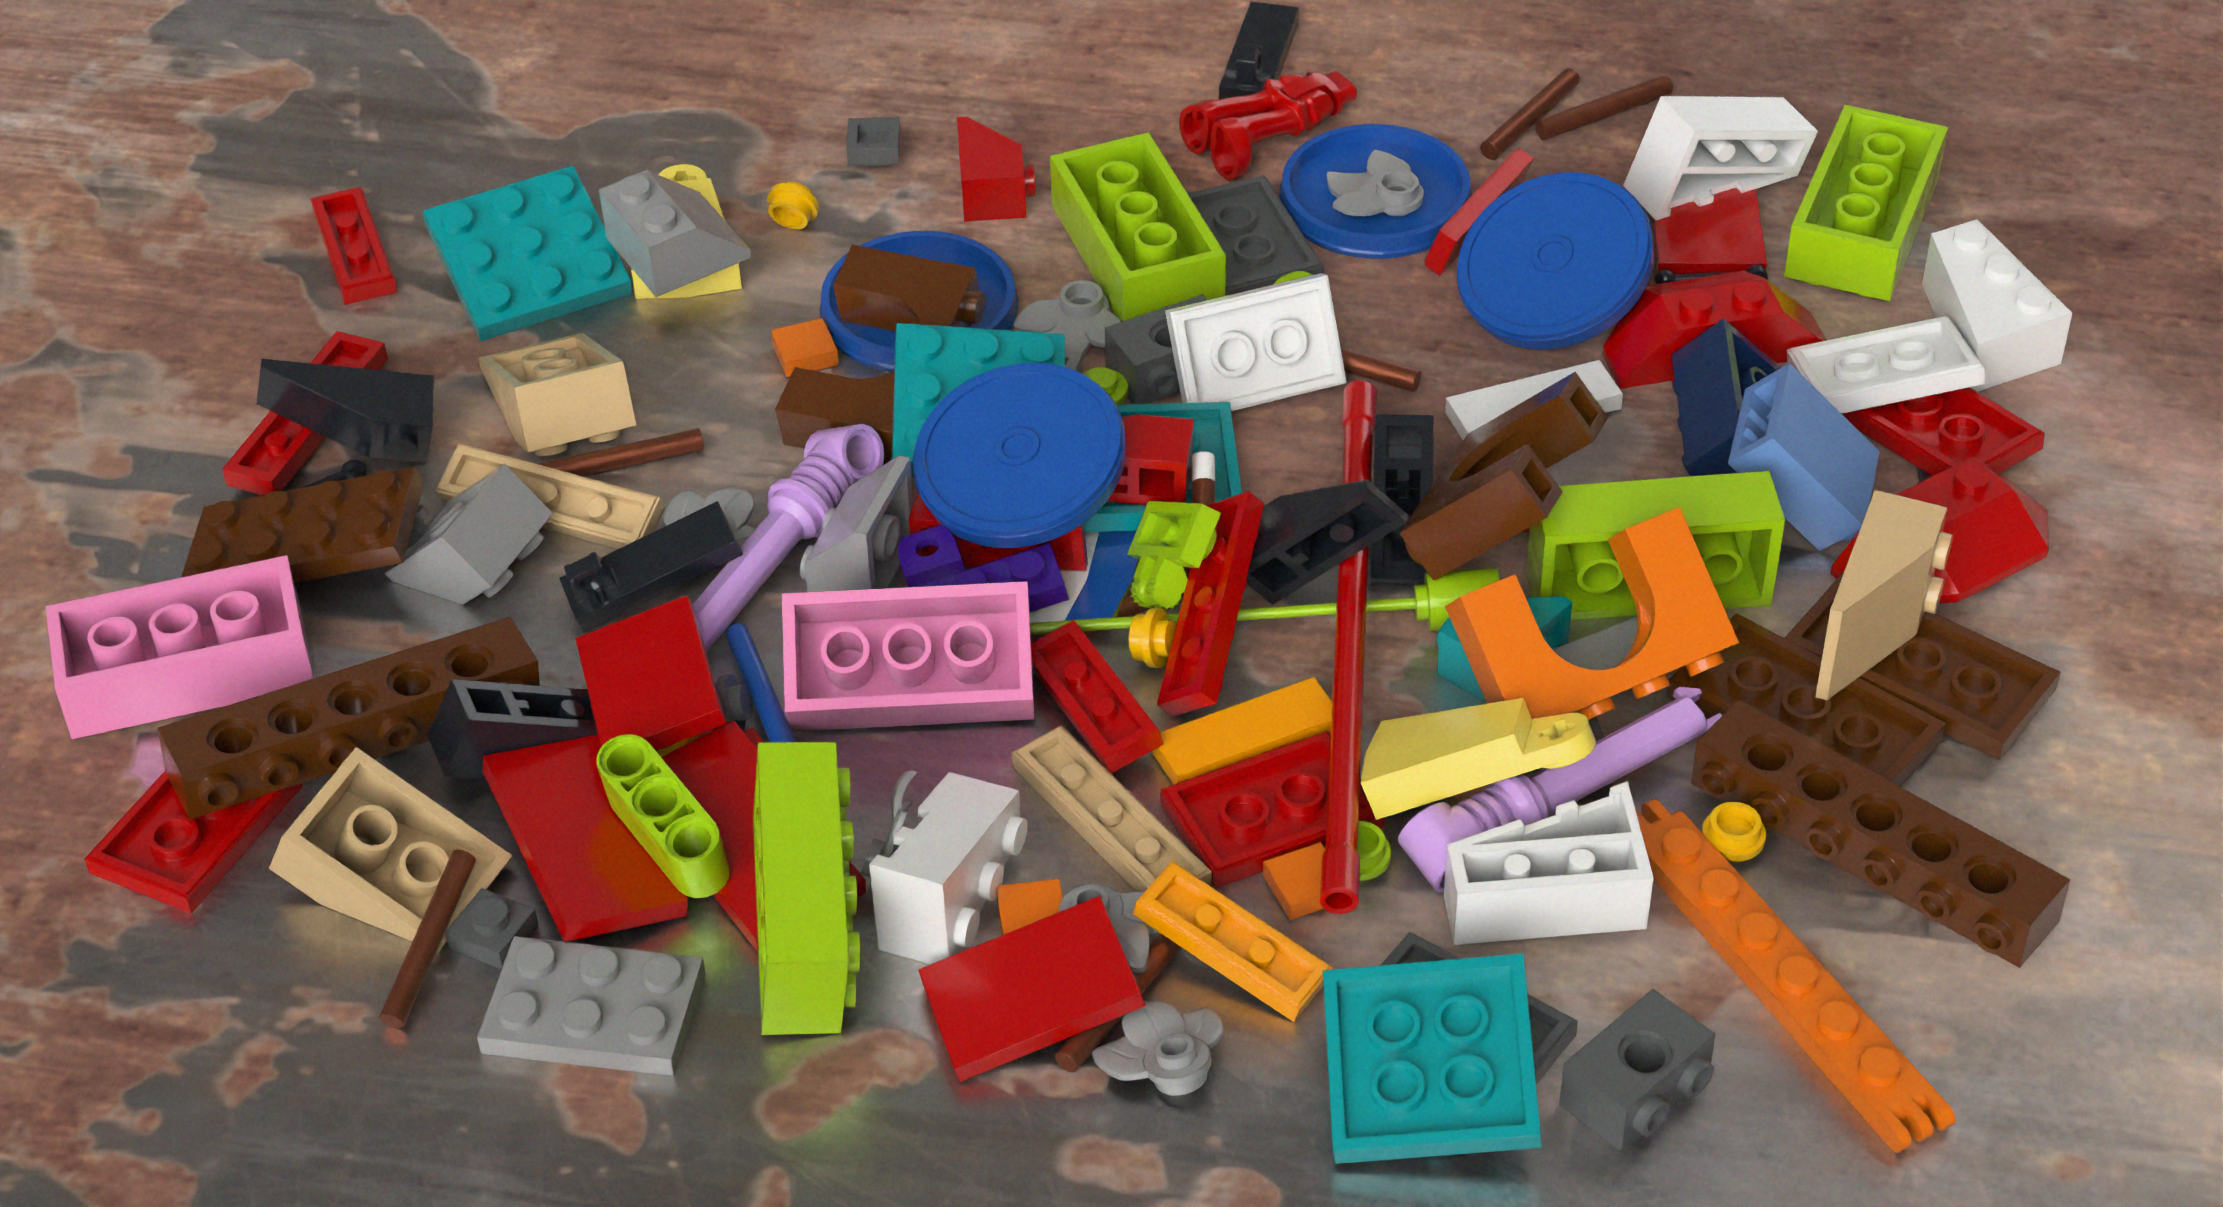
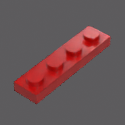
[222,331,388,495]
[1157,491,1264,717]

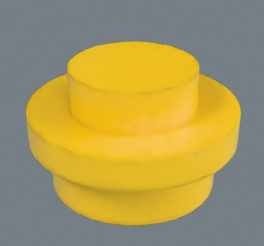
[767,182,820,230]
[1129,608,1176,668]
[1702,802,1766,861]

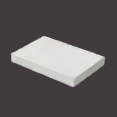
[1165,273,1347,411]
[1787,316,1985,414]

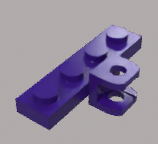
[898,525,1069,612]

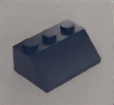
[1672,319,1781,476]

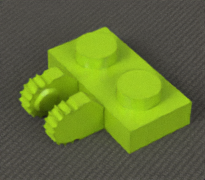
[1127,501,1221,610]

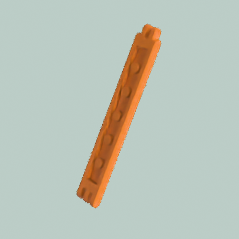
[1635,799,1956,1153]

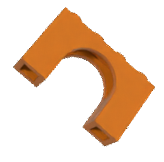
[1445,507,1739,720]

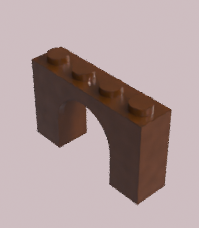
[775,245,986,465]
[1399,372,1608,580]

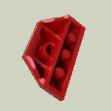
[1602,271,1827,389]
[1830,456,2049,604]

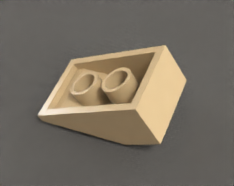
[478,333,637,456]
[1815,490,1953,700]
[269,747,513,952]

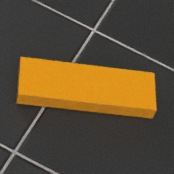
[1151,677,1332,785]
[1132,861,1333,1022]

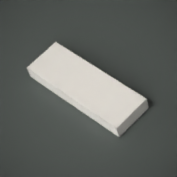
[1445,360,1623,440]

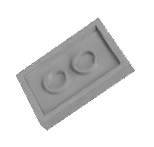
[477,936,706,1076]

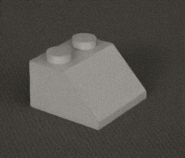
[599,170,751,297]
[800,456,914,592]
[384,463,553,605]

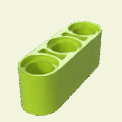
[596,734,730,898]

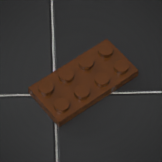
[181,467,424,583]
[1785,572,2061,760]
[1666,613,1946,786]

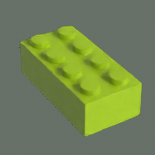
[1784,105,1949,301]
[1050,132,1226,322]
[1526,471,1785,621]
[753,742,860,1035]

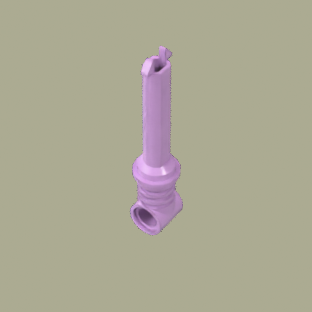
[693,424,885,652]
[1398,687,1722,893]

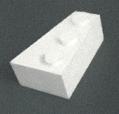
[1623,96,1818,221]
[1922,219,2072,392]
[869,772,1028,965]
[1444,781,1654,945]

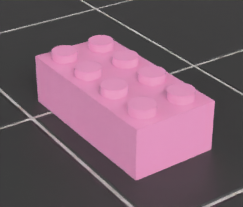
[45,555,314,739]
[782,581,1035,732]

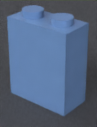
[1728,363,1880,551]

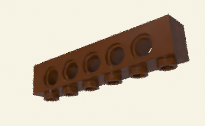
[157,617,540,820]
[1691,699,2071,968]

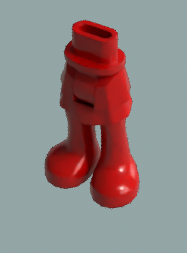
[1179,71,1357,181]

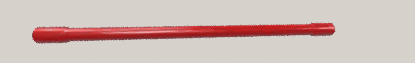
[1320,380,1377,914]

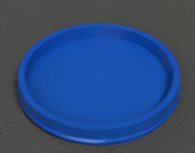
[1279,124,1472,259]
[1457,172,1654,350]
[820,231,1018,372]
[913,363,1126,548]

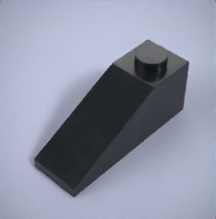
[257,359,434,463]
[1371,414,1434,584]
[1246,480,1407,605]
[427,679,598,779]

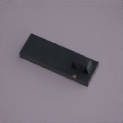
[1219,1,1299,99]
[559,501,743,632]

